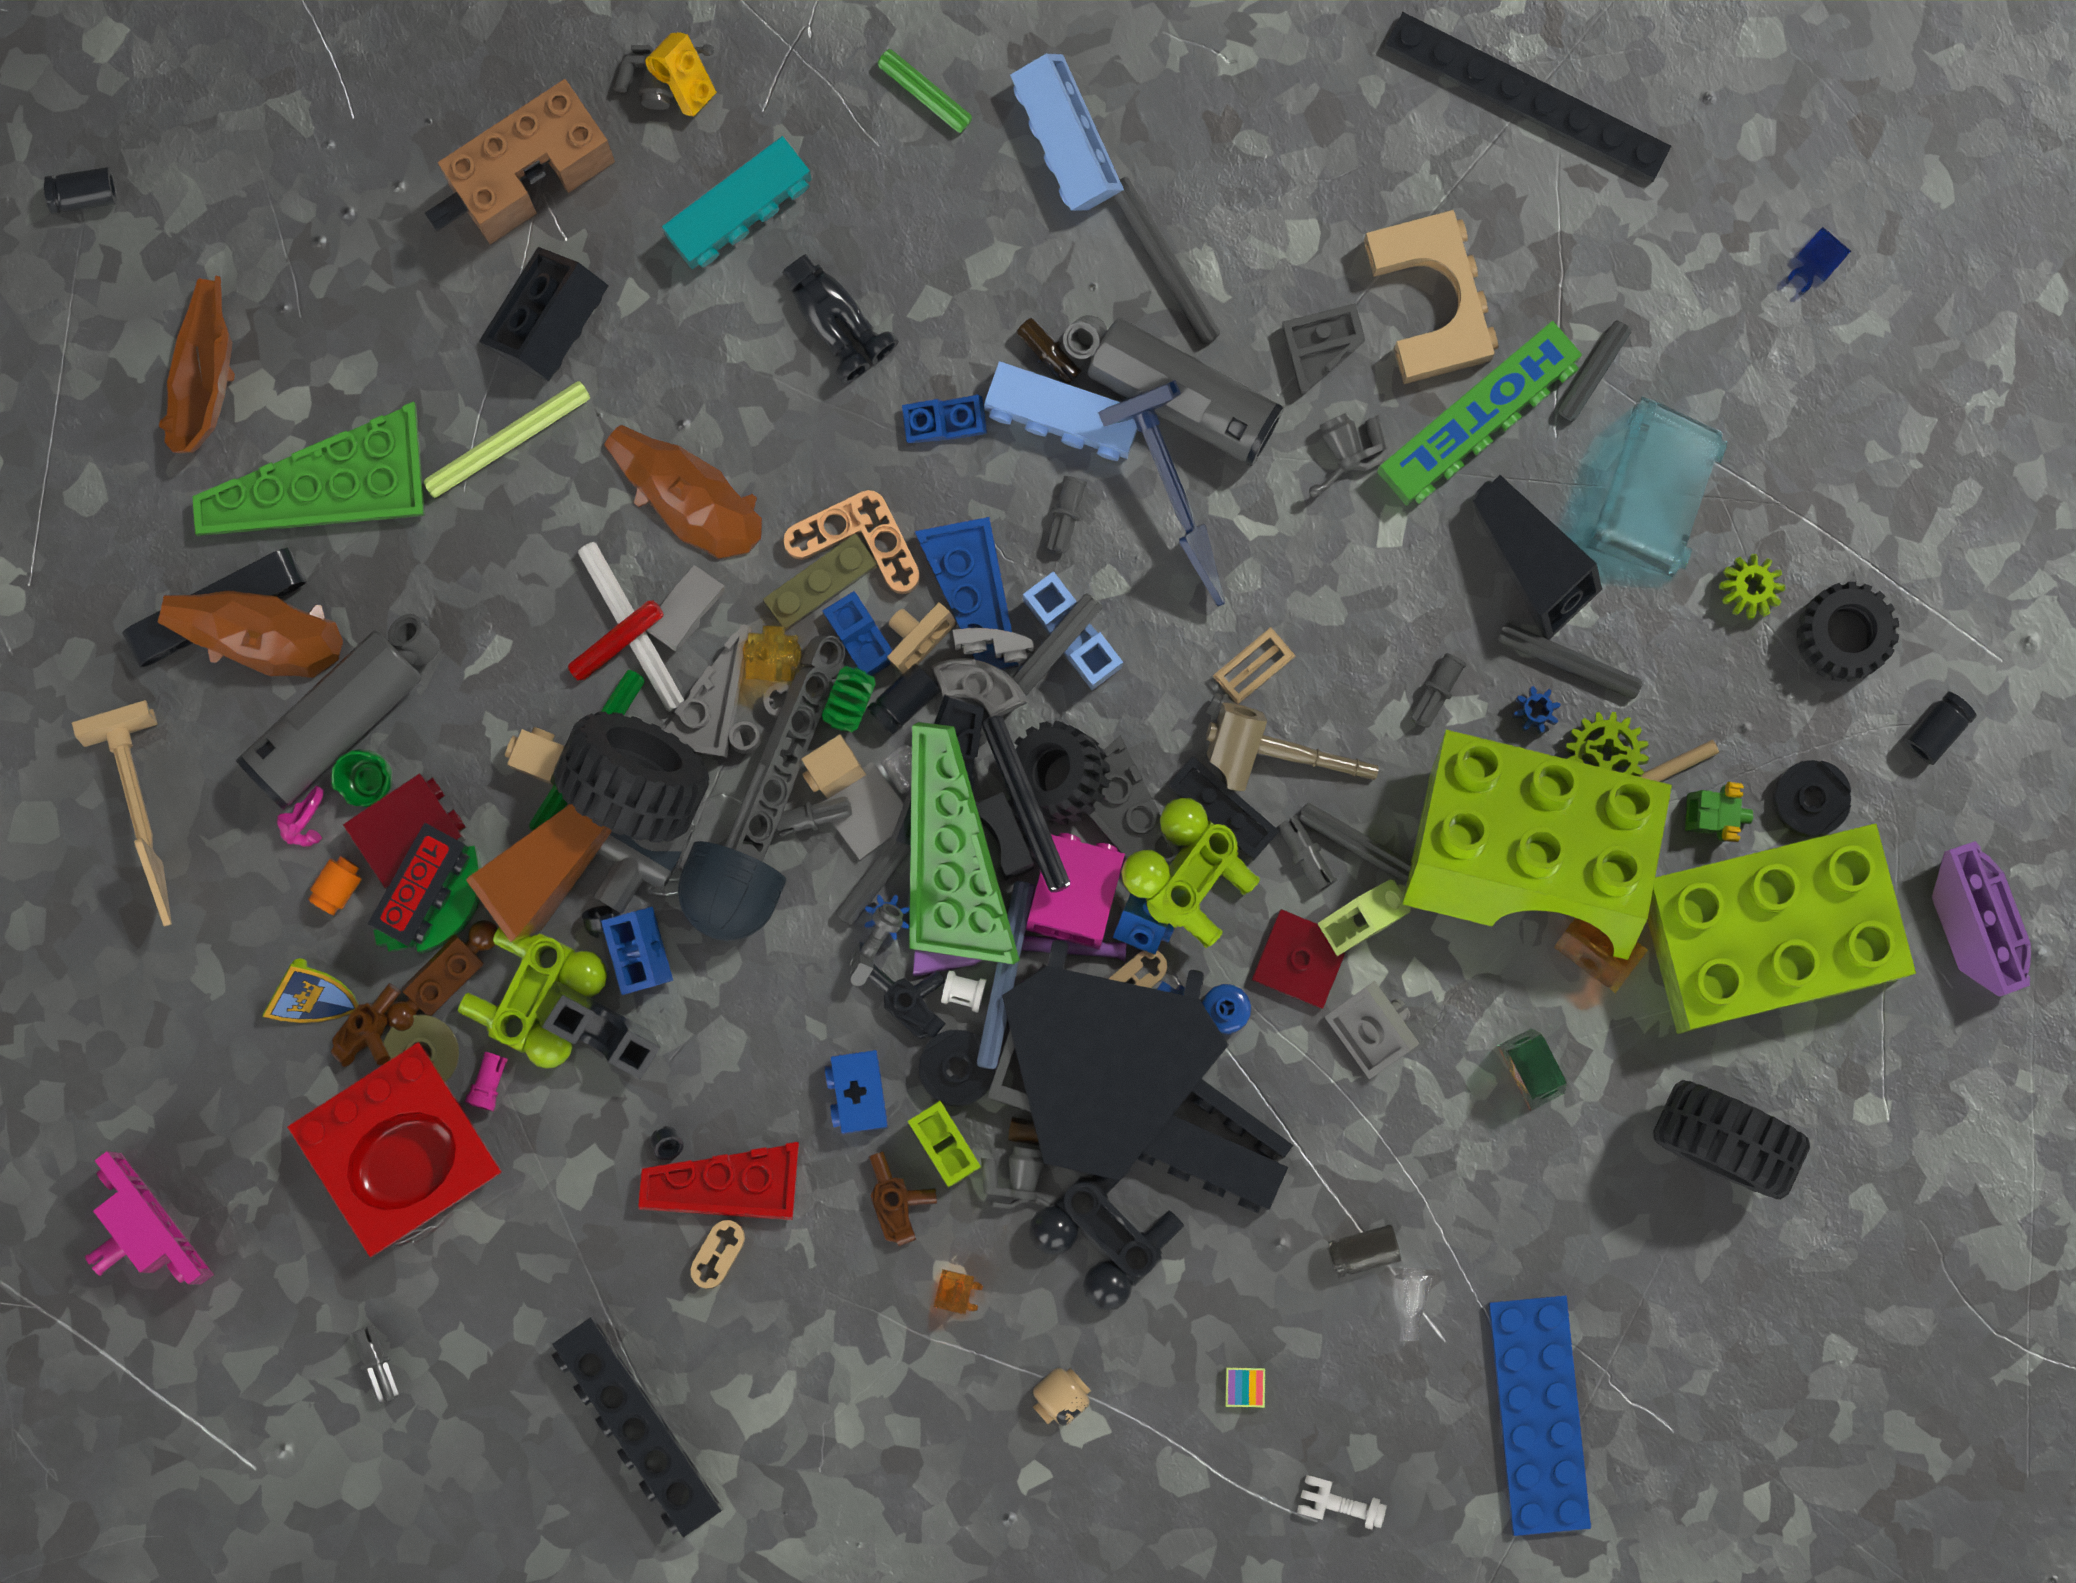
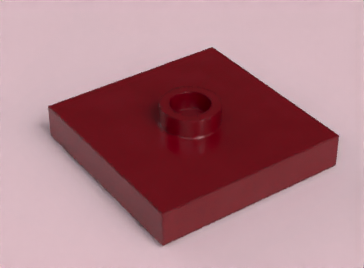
[1251,909,1346,1009]

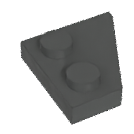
[1282,303,1365,394]

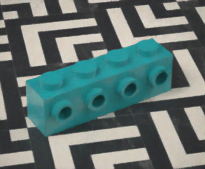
[662,136,812,270]

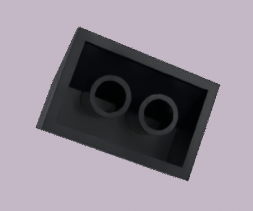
[479,247,609,381]

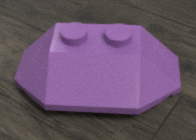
[1932,841,2031,997]

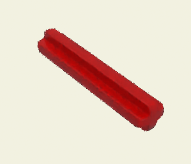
[568,600,664,681]

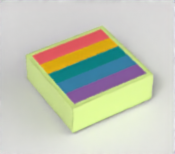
[1225,1367,1265,1408]

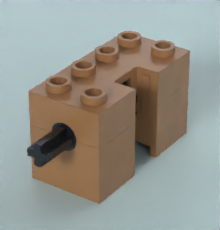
[425,79,615,245]

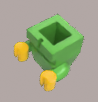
[1685,782,1753,842]

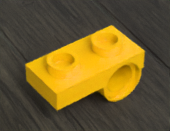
[645,32,717,117]

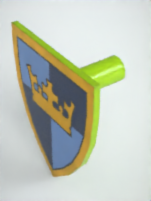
[263,958,359,1023]

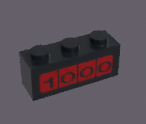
[368,822,470,949]

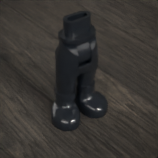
[782,254,899,383]

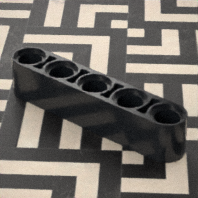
[122,547,307,668]

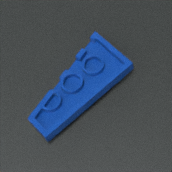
[915,517,1019,670]

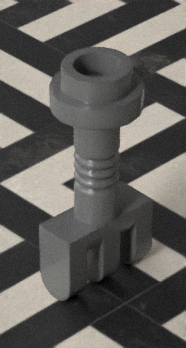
[850,903,903,986]

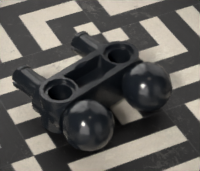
[1029,1169,1184,1311]

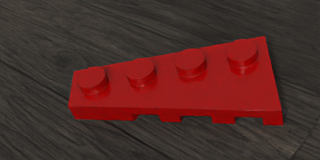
[638,1142,799,1220]

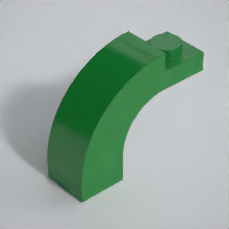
[373,846,482,954]

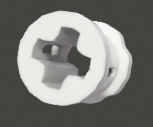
[941,970,987,1013]

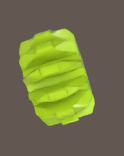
[1719,554,1785,620]

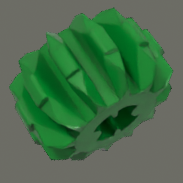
[822,666,876,733]

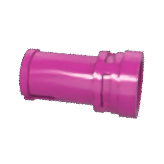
[464,1052,508,1112]

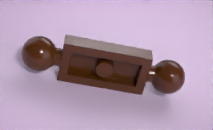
[386,920,498,1031]

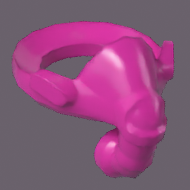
[277,786,323,847]

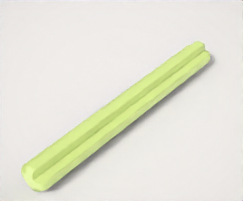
[423,381,590,498]

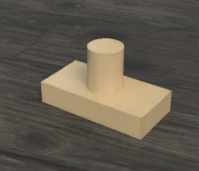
[887,602,957,675]

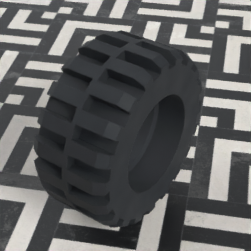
[554,712,709,843]
[1653,1080,1810,1200]

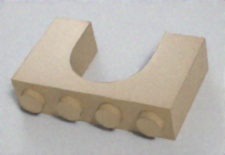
[1364,210,1498,384]

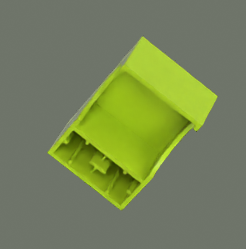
[1402,730,1672,960]
[1647,823,1916,1034]

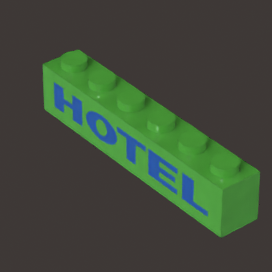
[1377,321,1582,506]

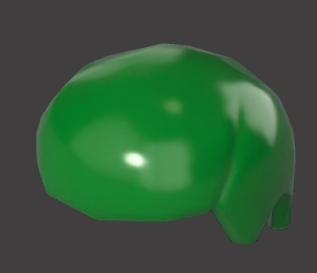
[331,749,393,807]

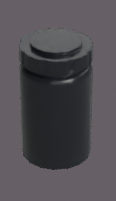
[44,167,117,214]
[867,663,940,735]
[1905,691,1977,765]

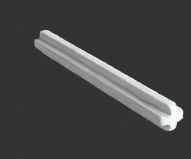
[578,542,684,712]

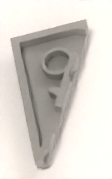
[663,625,752,758]

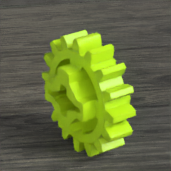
[1565,712,1649,777]

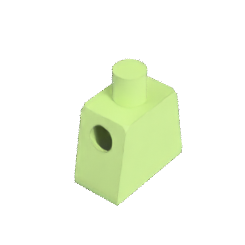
[1318,879,1411,956]

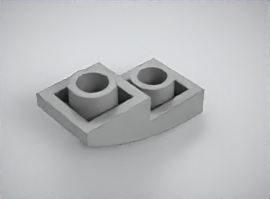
[646,565,724,651]
[953,628,1034,663]

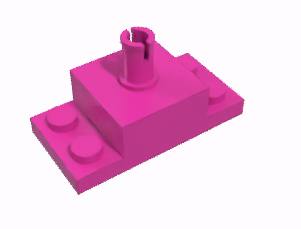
[85,1151,214,1284]

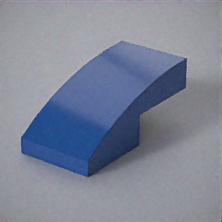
[822,591,893,676]

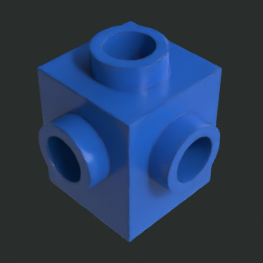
[1113,893,1174,955]

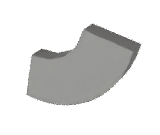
[931,658,1028,717]

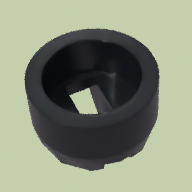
[582,906,613,938]
[651,1126,684,1160]

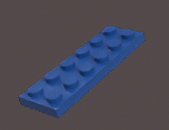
[1488,1295,1591,1536]

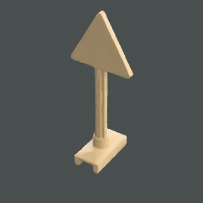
[72,700,172,927]

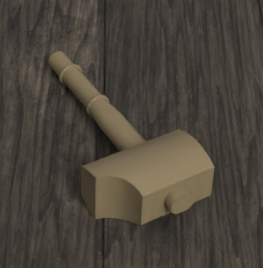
[1206,702,1379,791]

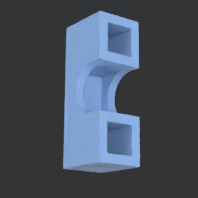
[1023,571,1123,690]

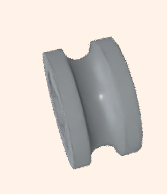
[763,683,790,719]

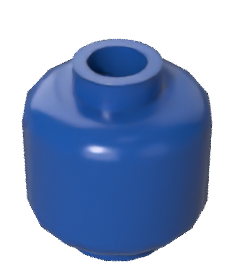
[1202,984,1251,1035]

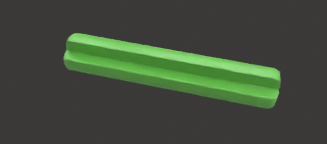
[878,49,972,133]

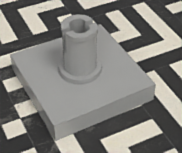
[1325,981,1420,1079]

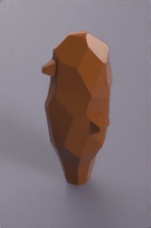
[159,275,235,453]
[604,425,762,559]
[158,591,343,678]

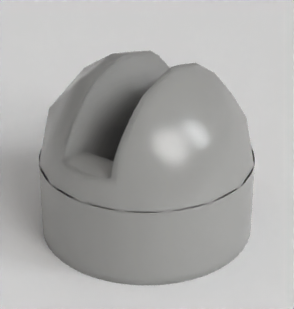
[729,721,761,754]

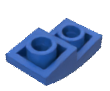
[902,395,987,443]

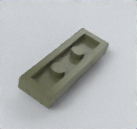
[763,533,878,632]

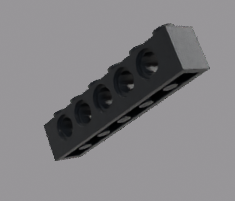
[552,1317,724,1538]

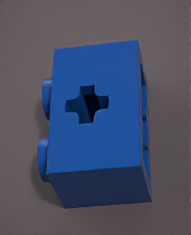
[601,907,674,995]
[825,1050,888,1134]

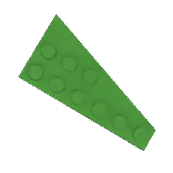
[192,401,425,536]
[909,722,1020,964]

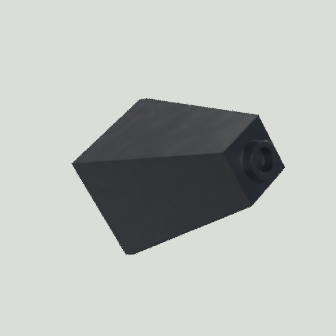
[1473,475,1602,640]

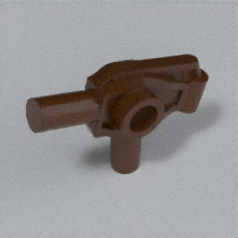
[331,983,401,1067]
[869,1151,937,1246]

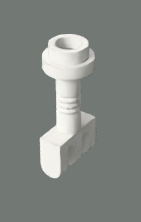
[1297,1475,1387,1530]

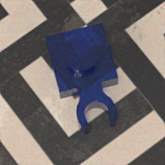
[1786,227,1851,295]

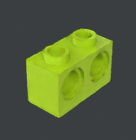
[908,1101,981,1188]

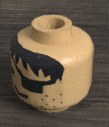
[1033,1368,1091,1426]

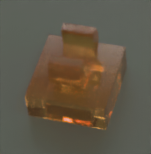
[934,1269,983,1315]

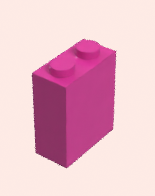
[1026,833,1125,950]

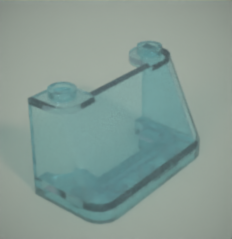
[1586,396,1728,577]

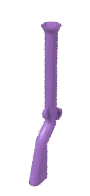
[913,936,1127,977]

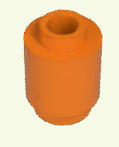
[308,856,362,916]

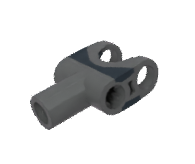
[593,824,695,914]

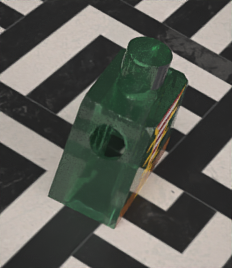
[1497,1028,1567,1111]

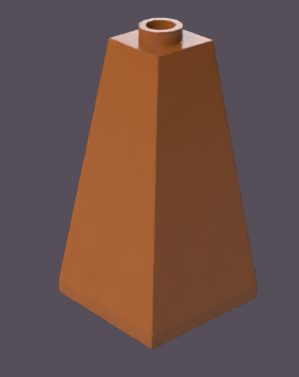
[466,804,612,942]

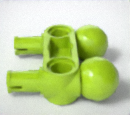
[1121,798,1260,948]
[458,927,607,1069]

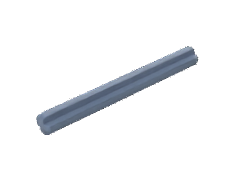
[977,881,1034,1069]

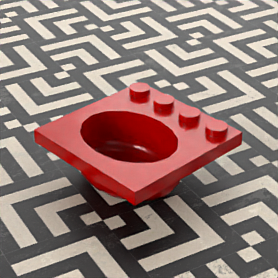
[287,1042,503,1258]

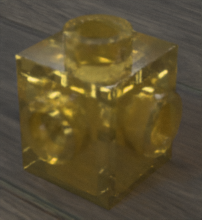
[743,625,801,682]

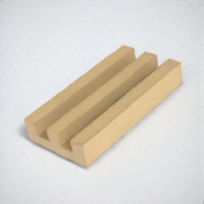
[1213,627,1295,705]

